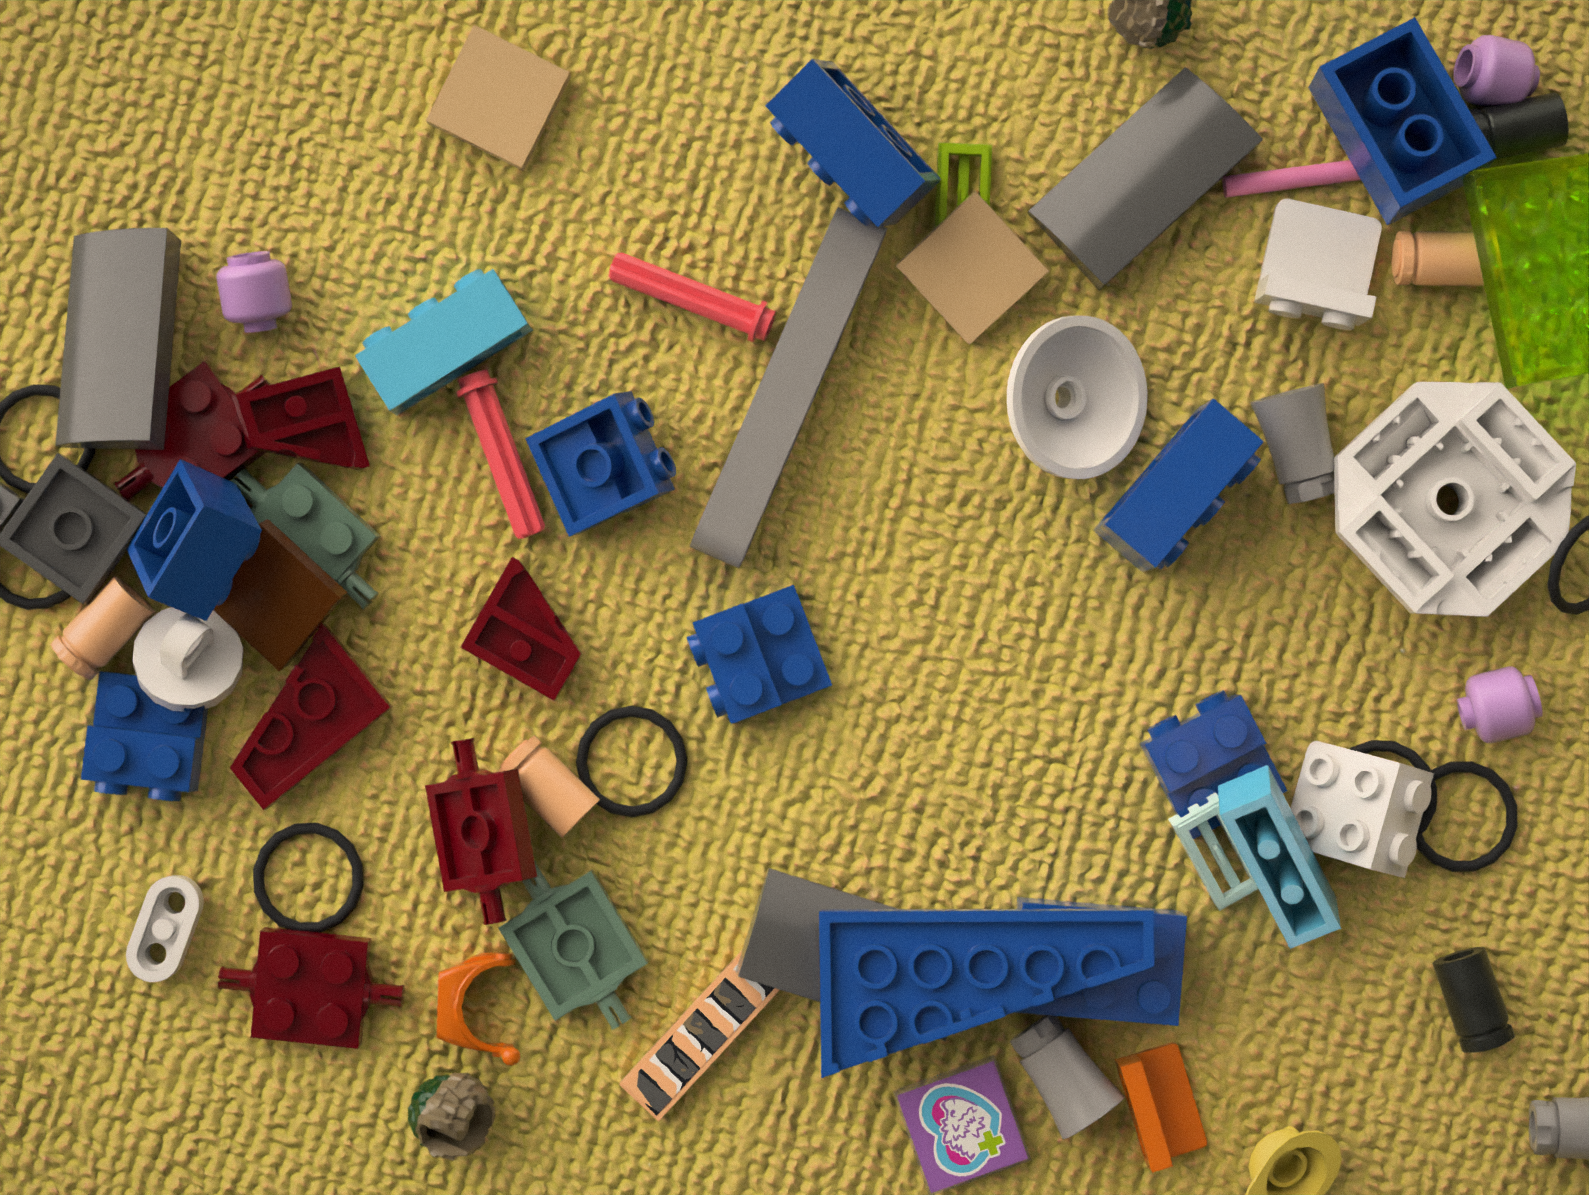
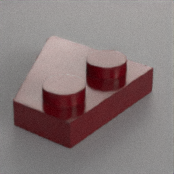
[233,366,370,470]
[461,557,582,701]

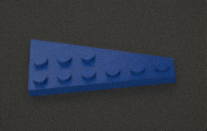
[819,908,1155,1078]

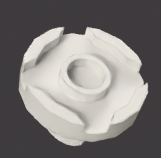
[132,607,243,712]

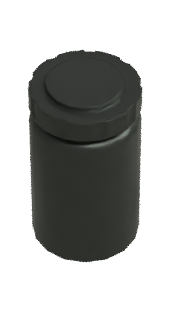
[1469,92,1569,160]
[1432,947,1515,1053]

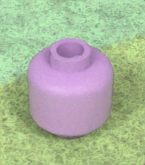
[1453,35,1540,107]
[216,251,292,333]
[1457,666,1543,743]

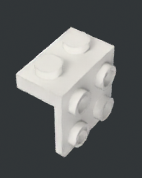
[1254,199,1382,330]
[1290,741,1434,878]

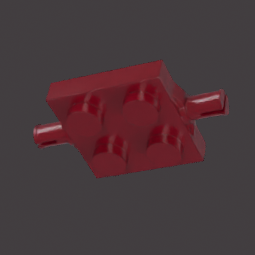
[114,361,270,501]
[425,738,537,925]
[218,927,405,1049]

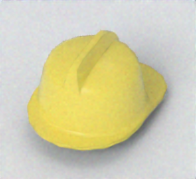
[1245,1126,1342,1195]

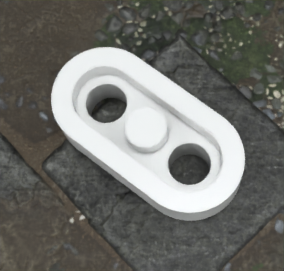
[126,875,204,982]

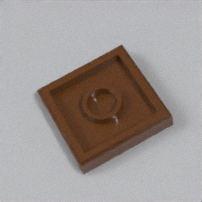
[213,519,348,672]

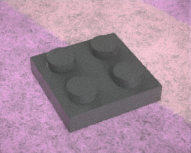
[0,453,147,605]

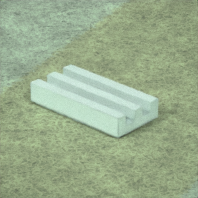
[1168,792,1258,911]

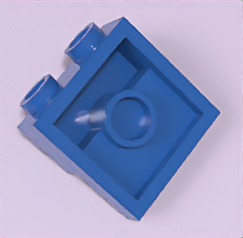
[525,391,676,537]
[687,585,832,724]
[81,671,208,801]
[1139,690,1287,839]

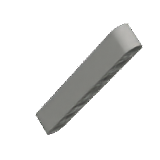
[690,207,888,568]

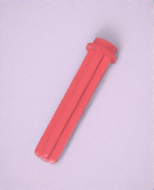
[608,252,776,342]
[456,369,545,539]

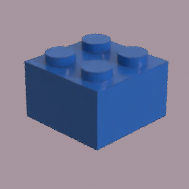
[126,459,262,621]

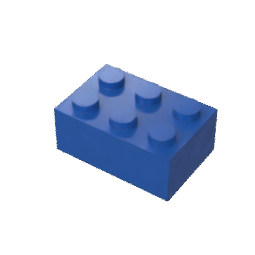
[1308,17,1497,225]
[765,59,942,227]
[1093,398,1264,572]
[1016,897,1187,1026]

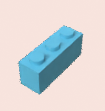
[355,269,533,415]
[1218,765,1341,949]

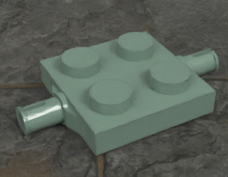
[231,463,381,610]
[498,860,649,1030]

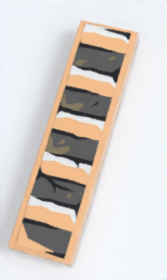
[619,950,780,1121]

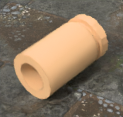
[1391,231,1496,286]
[51,576,155,680]
[498,735,600,838]

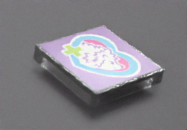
[893,1055,1031,1195]

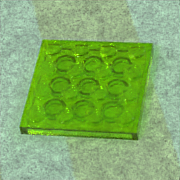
[1462,153,1589,389]

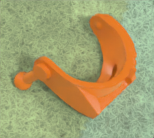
[436,952,521,1066]

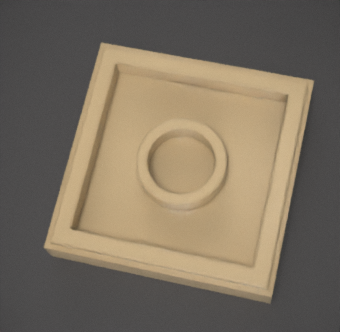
[426,25,571,171]
[896,191,1049,345]

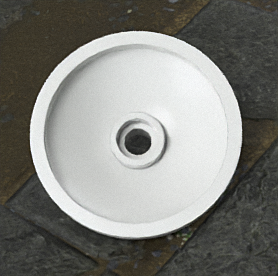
[1007,316,1147,479]

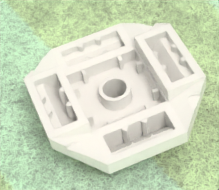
[1334,382,1576,617]

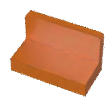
[1114,1042,1207,1173]

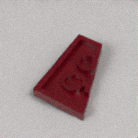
[230,623,393,810]

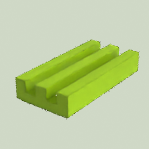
[934,143,992,229]

